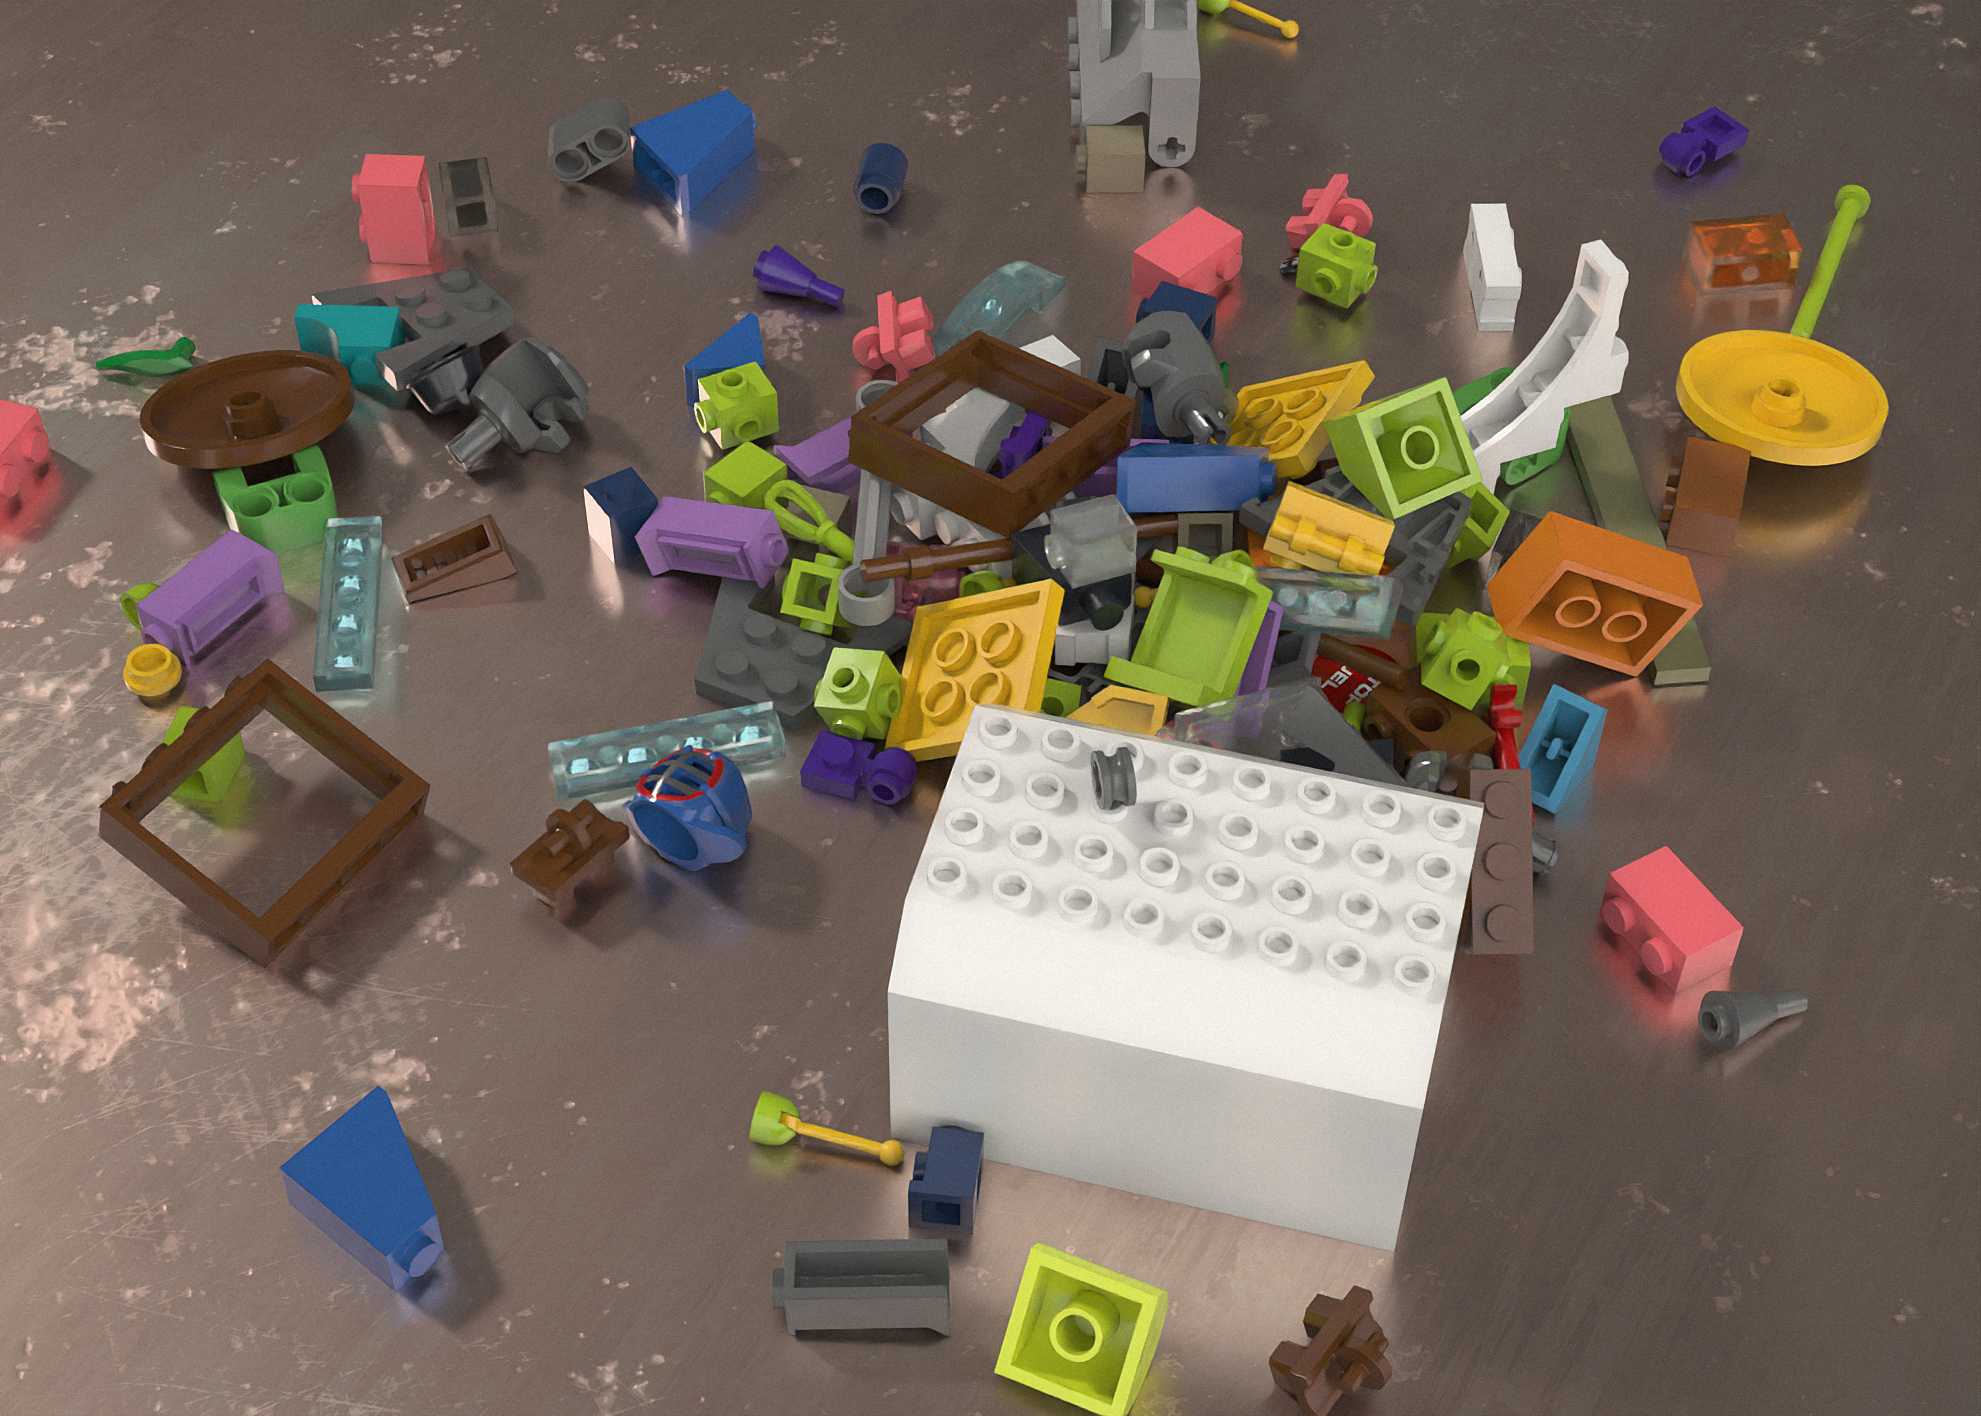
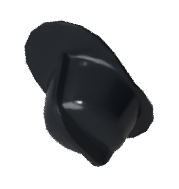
[403,345,484,416]

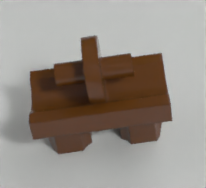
[510,799,630,910]
[1268,1285,1392,1416]

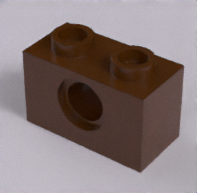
[1363,664,1496,791]

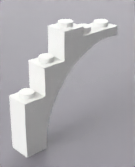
[1460,239,1629,495]
[890,335,1081,580]

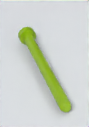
[1790,185,1871,339]

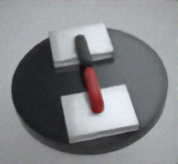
[1279,255,1299,273]

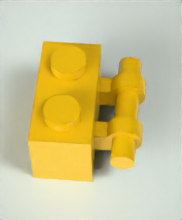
[1263,481,1395,594]

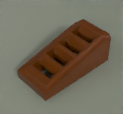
[391,513,518,602]

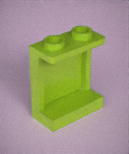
[1103,547,1274,722]

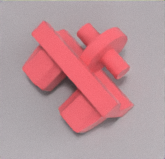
[1286,174,1373,250]
[852,291,936,383]

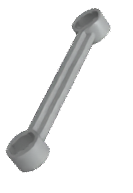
[838,380,899,626]

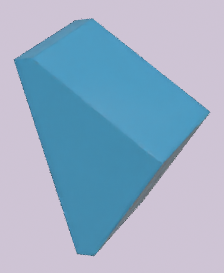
[1518,684,1608,814]

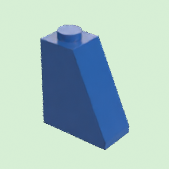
[630,89,757,215]
[1117,442,1277,513]
[279,1086,444,1292]

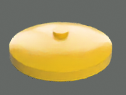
[1676,330,1889,466]

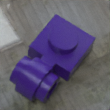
[1658,106,1749,176]
[800,730,917,805]

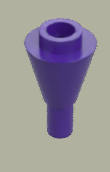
[753,245,845,308]

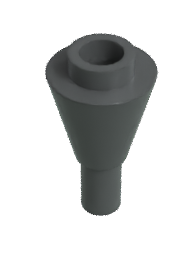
[1698,988,1808,1051]

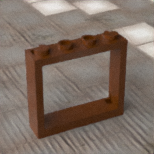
[848,330,1136,539]
[98,658,431,968]

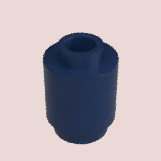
[853,143,908,214]

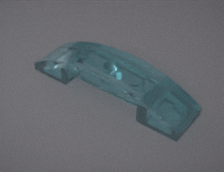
[916,261,1066,372]

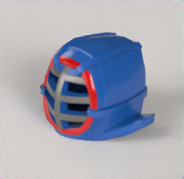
[621,745,752,871]

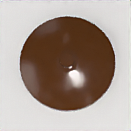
[140,350,355,469]

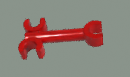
[1481,684,1535,826]

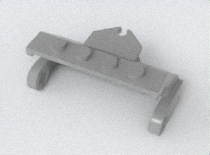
[1068,0,1201,168]

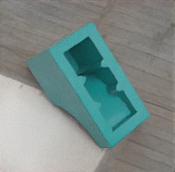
[294,304,406,386]

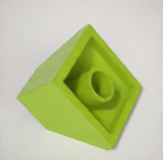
[1324,377,1483,520]

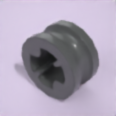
[1090,747,1137,810]

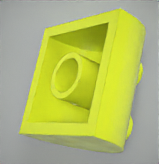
[994,1242,1169,1416]

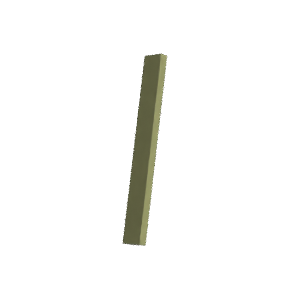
[1566,395,1712,685]

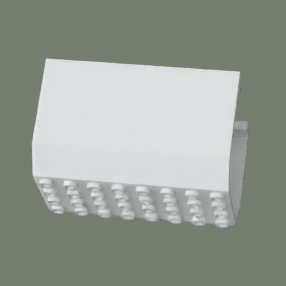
[888,703,1484,1252]

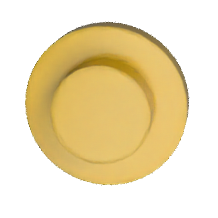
[123,644,182,696]

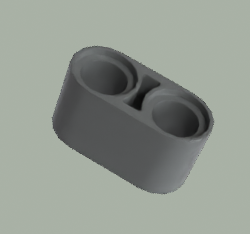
[548,97,630,182]

